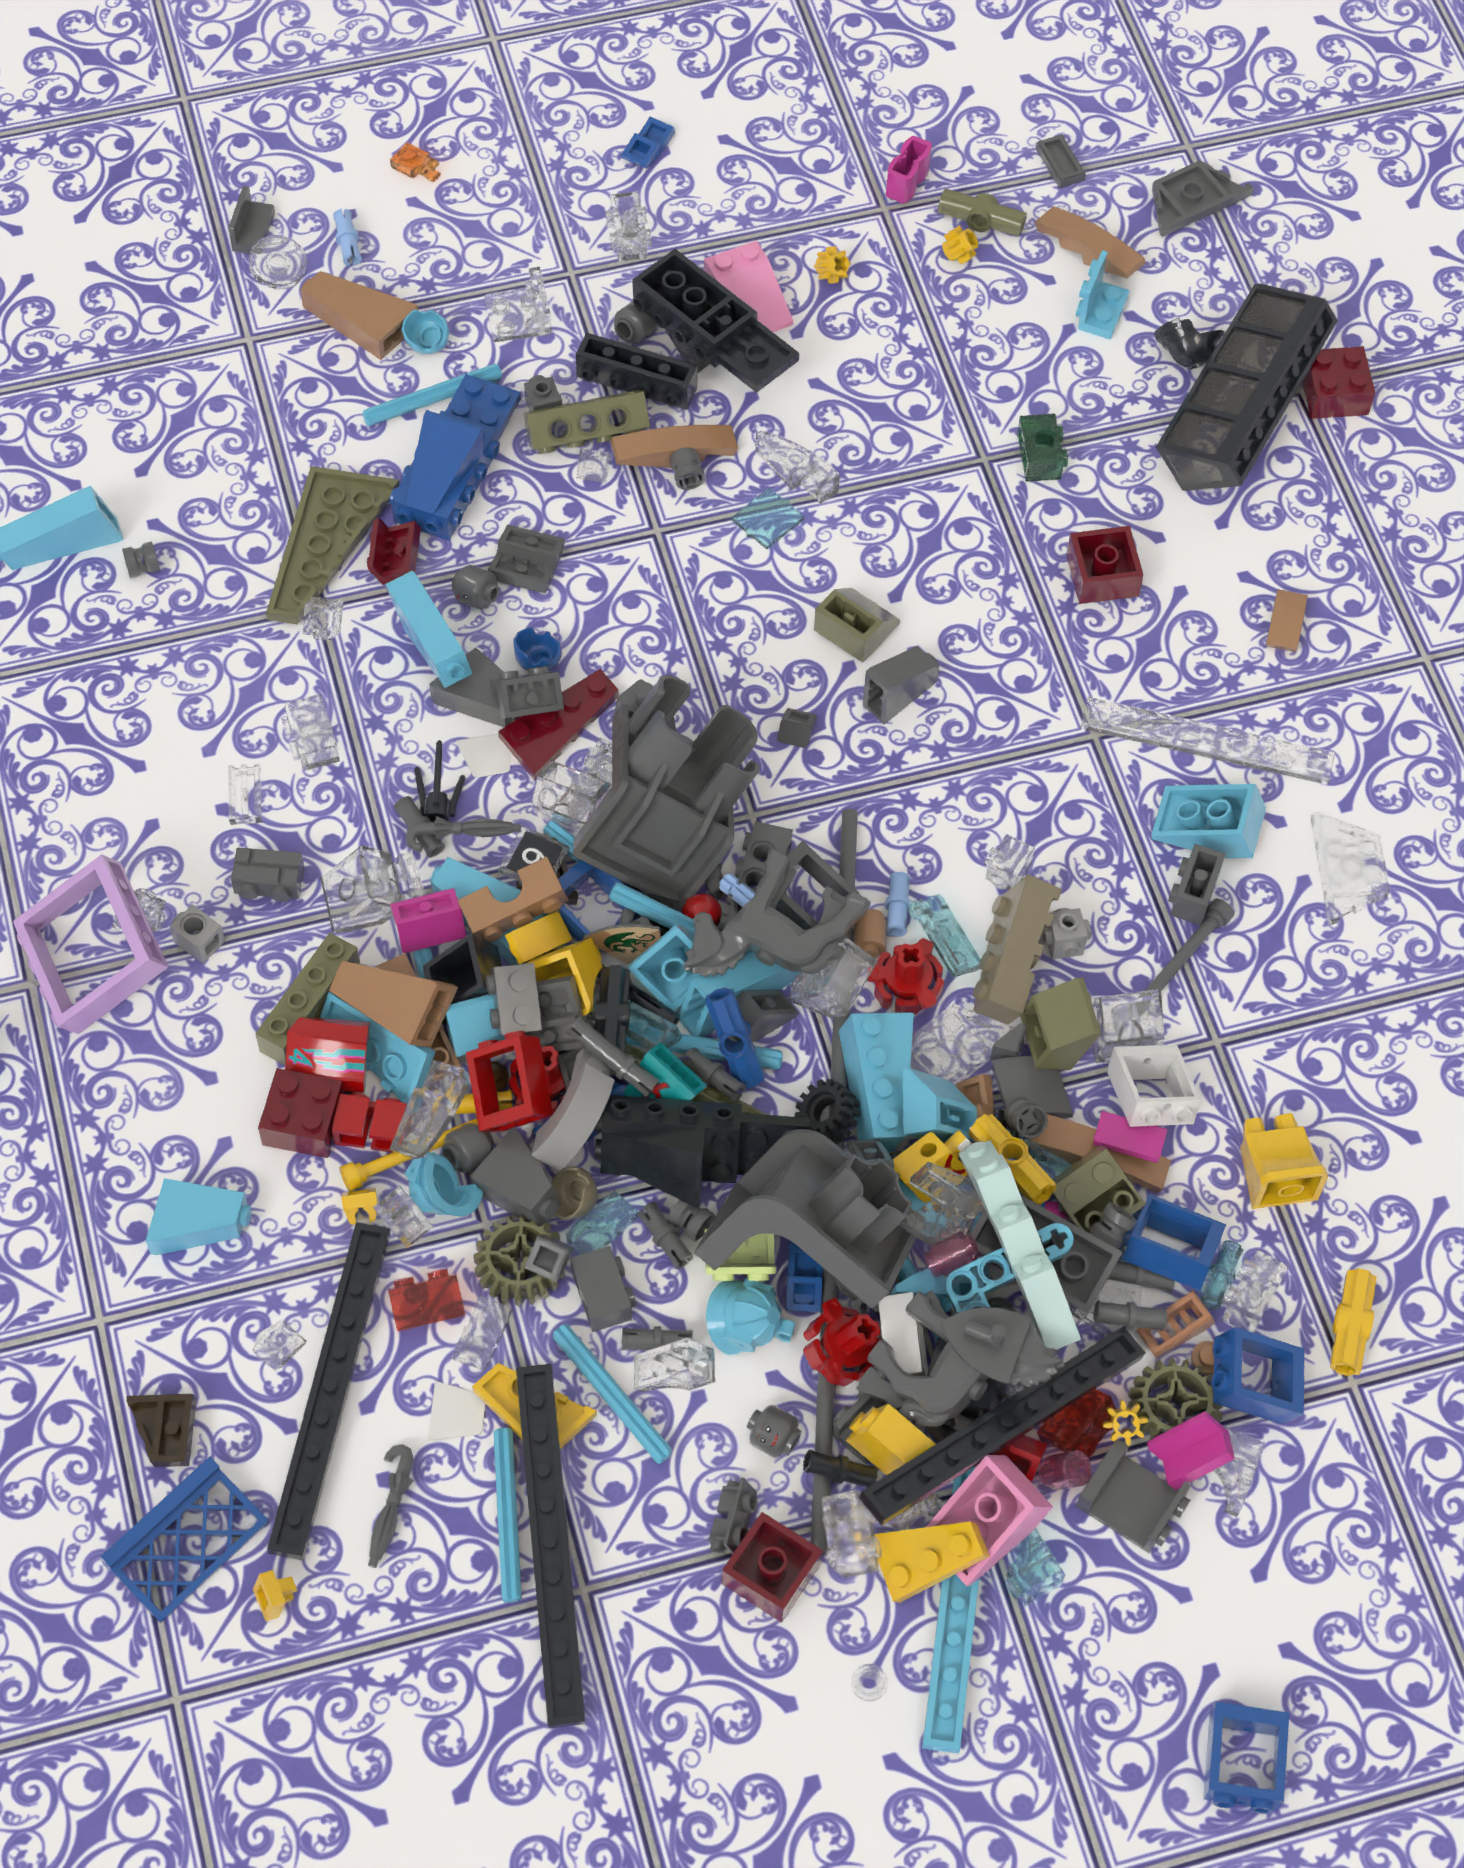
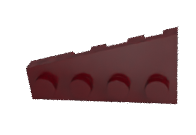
[498,669,619,780]

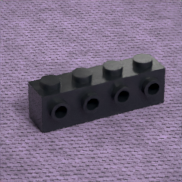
[576,332,698,410]

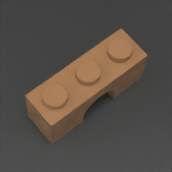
[457,856,569,942]

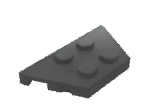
[1152,160,1254,237]

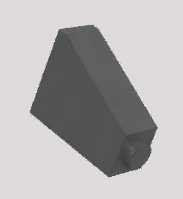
[862,646,939,725]
[429,647,522,727]
[470,1127,561,1227]

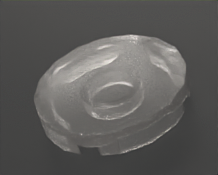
[249,235,308,290]

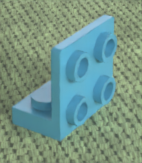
[1076,250,1130,340]

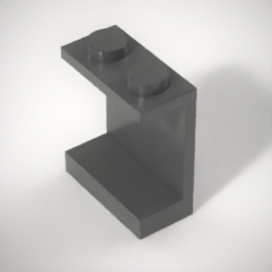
[1076,1439,1191,1553]

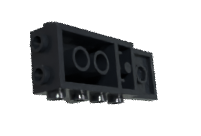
[632,249,799,393]
[595,1095,810,1207]

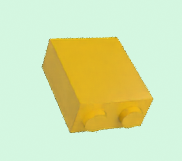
[845,1403,936,1475]

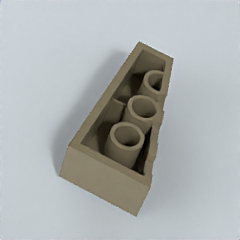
[973,874,1062,1025]

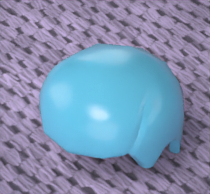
[402,309,450,354]

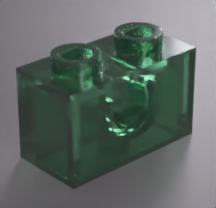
[1017,413,1068,482]

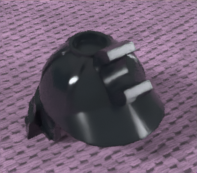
[1154,317,1225,370]

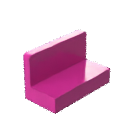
[390,888,466,953]
[1093,1111,1168,1163]
[1147,1412,1235,1490]

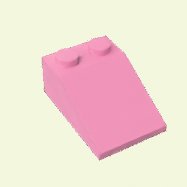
[704,240,794,332]
[926,1455,1054,1586]

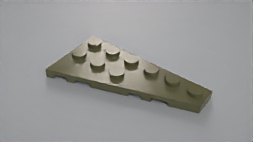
[266,466,400,625]

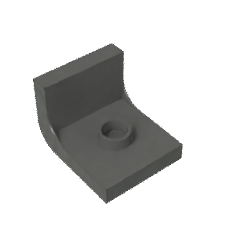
[694,1129,925,1309]

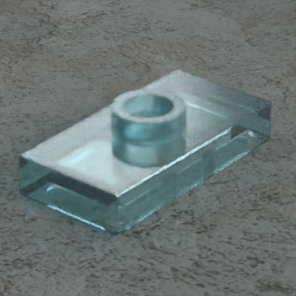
[565,1190,638,1254]

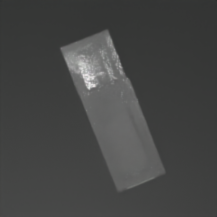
[755,430,840,504]
[390,1060,471,1159]

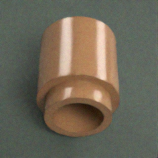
[853,909,887,960]

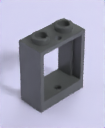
[754,841,860,930]

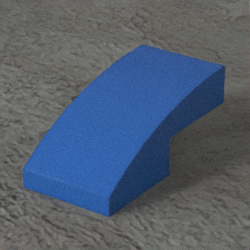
[621,116,675,169]
[786,1243,823,1313]

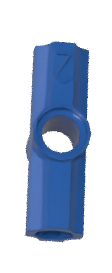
[705,987,765,1089]

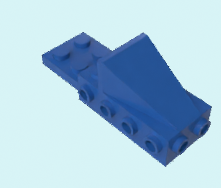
[389,374,521,541]

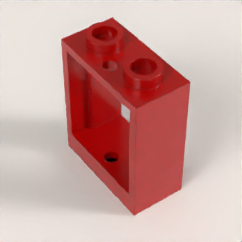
[465,1031,553,1133]

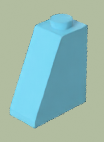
[146,1178,252,1255]

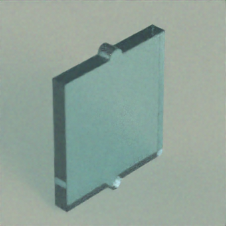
[732,488,804,550]

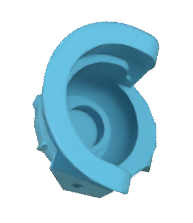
[404,1152,483,1217]
[706,1278,795,1355]

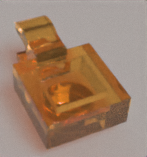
[390,142,441,182]

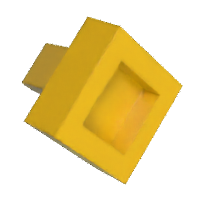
[341,1188,378,1225]
[252,1570,297,1621]

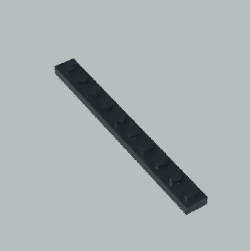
[267,1222,391,1561]
[858,1326,1146,1526]
[516,1364,586,1729]

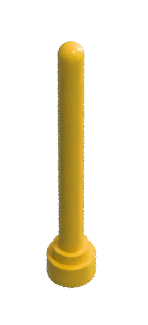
[339,1118,478,1192]

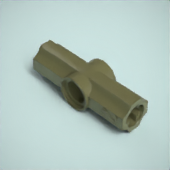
[938,189,1027,237]

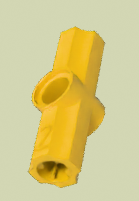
[969,1114,1056,1205]
[1330,1268,1377,1376]

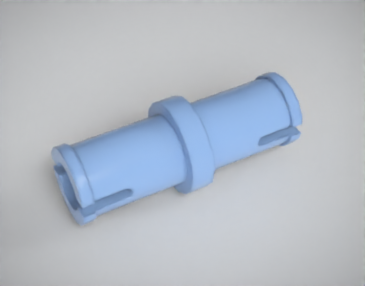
[333,209,362,266]
[885,872,911,937]

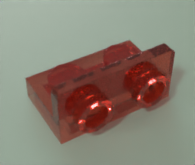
[387,1268,465,1331]
[1037,1389,1118,1468]

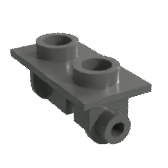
[708,1477,758,1554]

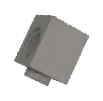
[170,904,225,964]

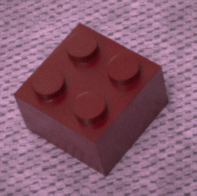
[1302,346,1375,419]
[1066,526,1144,604]
[258,1068,344,1158]
[721,1512,823,1623]

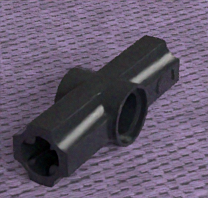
[595,965,630,1053]

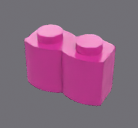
[886,135,932,204]

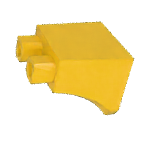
[525,937,603,1016]
[1240,1113,1328,1209]

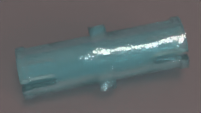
[1200,1240,1244,1309]

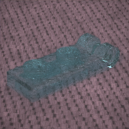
[908,894,981,978]

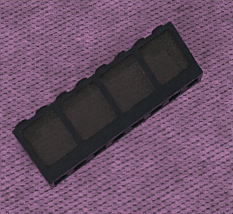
[1156,283,1338,491]

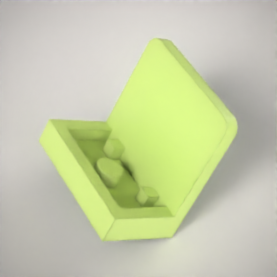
[705,1229,776,1281]

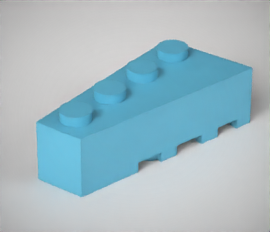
[839,1013,914,1153]

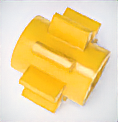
[942,225,978,265]
[814,246,851,284]
[1103,1399,1148,1445]

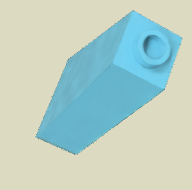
[0,485,124,570]
[385,571,473,688]
[430,857,551,965]
[679,951,799,1037]

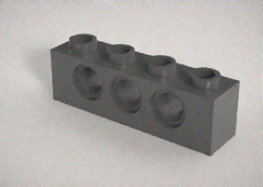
[718,821,793,932]

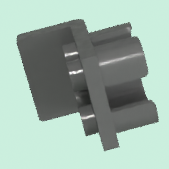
[573,675,760,910]

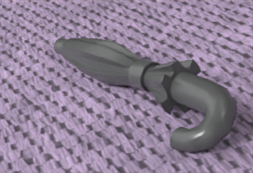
[405,816,521,852]
[368,1444,414,1568]

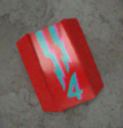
[285,1017,370,1093]

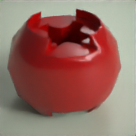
[682,894,722,927]

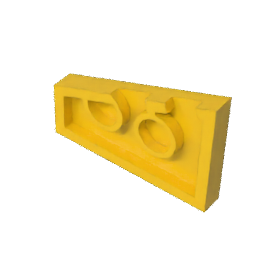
[472,1363,597,1449]
[868,1521,990,1603]

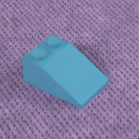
[1151,784,1266,858]

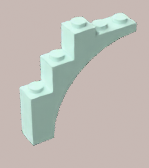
[958,1140,1081,1350]

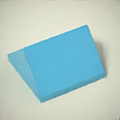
[627,924,700,1011]
[445,995,505,1057]

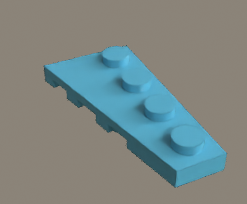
[320,992,435,1112]

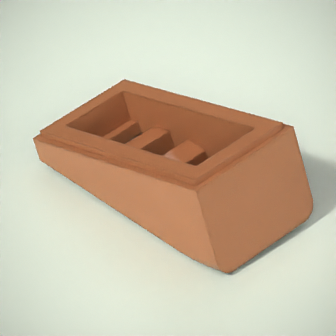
[1136,1291,1215,1359]

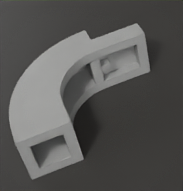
[531,1047,614,1172]

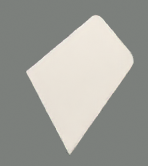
[456,733,511,778]
[428,1381,485,1441]

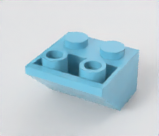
[902,1068,977,1143]

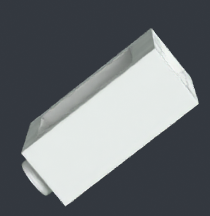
[1107,1045,1201,1127]
[878,1292,928,1383]

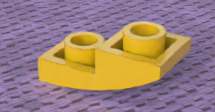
[505,911,572,964]

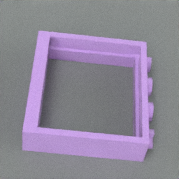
[13,854,168,1034]

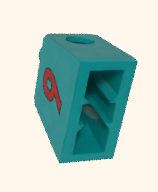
[624,1042,707,1101]

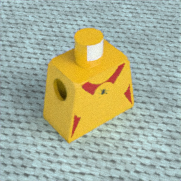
[893,1130,972,1212]

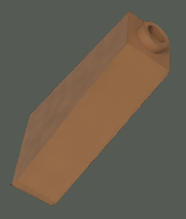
[300,271,419,360]
[329,961,458,1047]

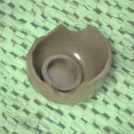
[551,1166,598,1220]

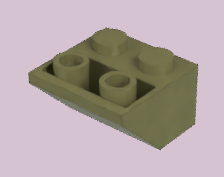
[814,587,900,663]
[1020,978,1101,1070]
[1052,1145,1146,1233]

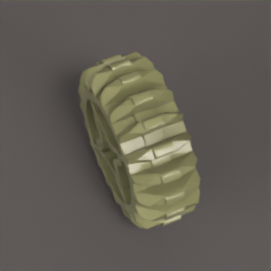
[473,1214,567,1307]
[1127,1357,1223,1441]

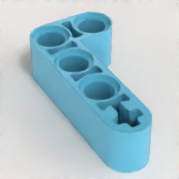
[946,1223,1074,1314]

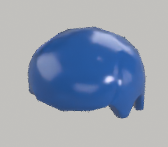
[513,627,562,671]

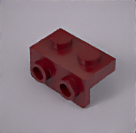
[367,518,421,585]

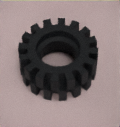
[794,1079,861,1143]

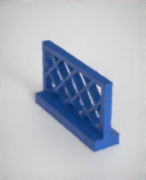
[100,1456,269,1624]

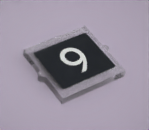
[498,825,570,886]

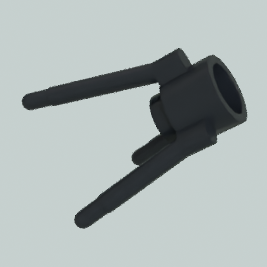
[414,740,466,822]

